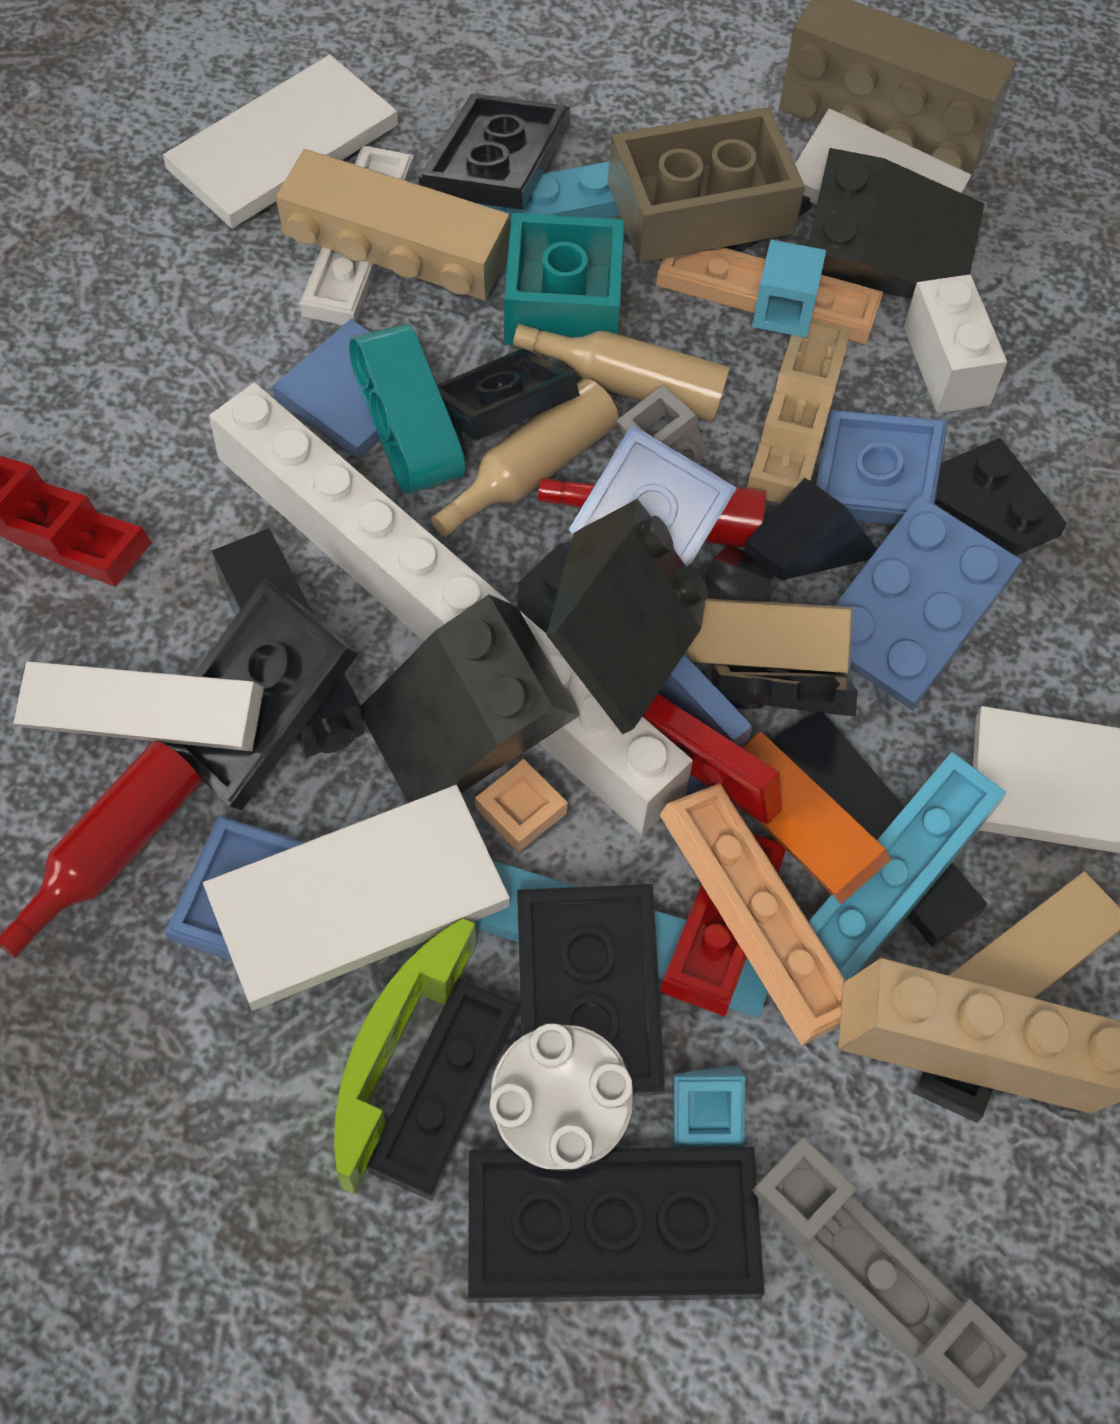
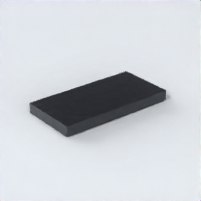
[468,1147,765,1303]

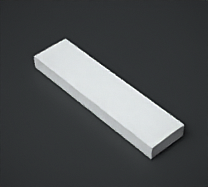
[300,145,414,325]
[13,661,264,751]

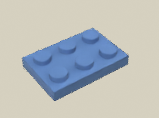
[834,495,1022,711]

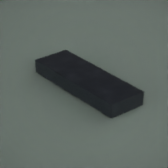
[366,978,520,1201]

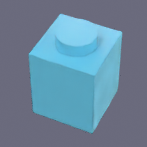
[752,239,826,338]

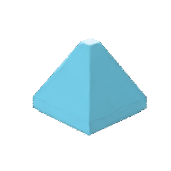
[673,1065,745,1147]

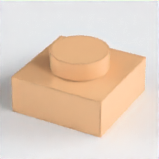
[475,759,568,853]

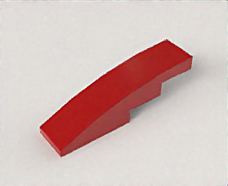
[0,456,152,587]

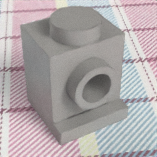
[616,385,709,463]

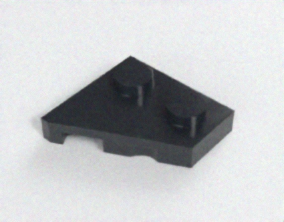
[935,438,1067,556]
[712,663,858,716]

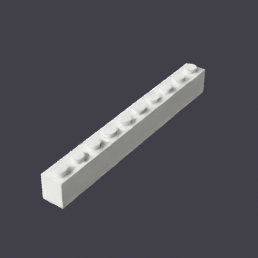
[209,382,693,835]

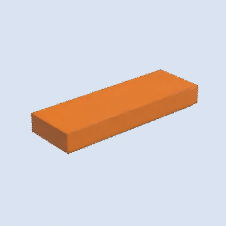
[742,731,891,904]

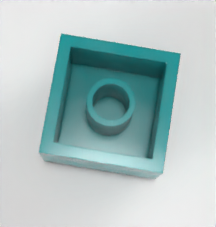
[504,213,624,345]

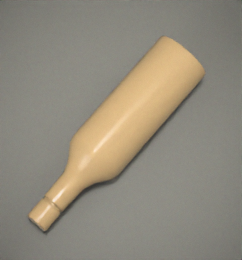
[513,324,730,423]
[431,379,619,537]

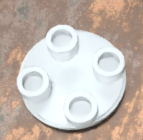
[490,1024,633,1171]

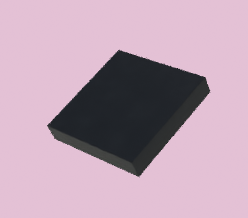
[437,349,580,441]

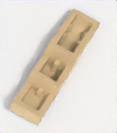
[747,318,852,504]

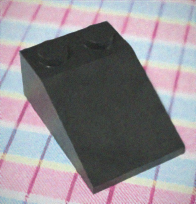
[808,148,985,299]
[546,498,708,735]
[361,594,580,803]

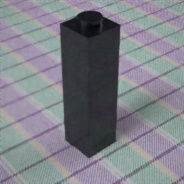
[211,528,364,758]

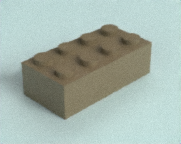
[779,0,1017,182]

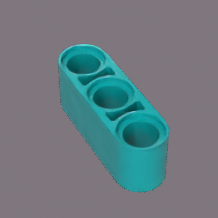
[349,324,465,494]

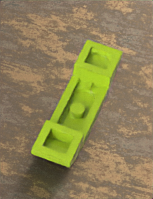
[334,918,476,1194]

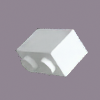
[903,274,1007,414]

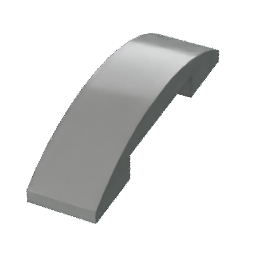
[752,1136,1028,1413]

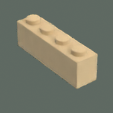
[276,148,510,300]
[838,958,1120,1114]

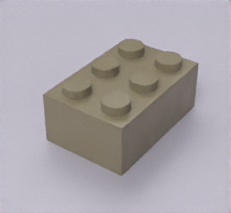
[608,107,805,263]

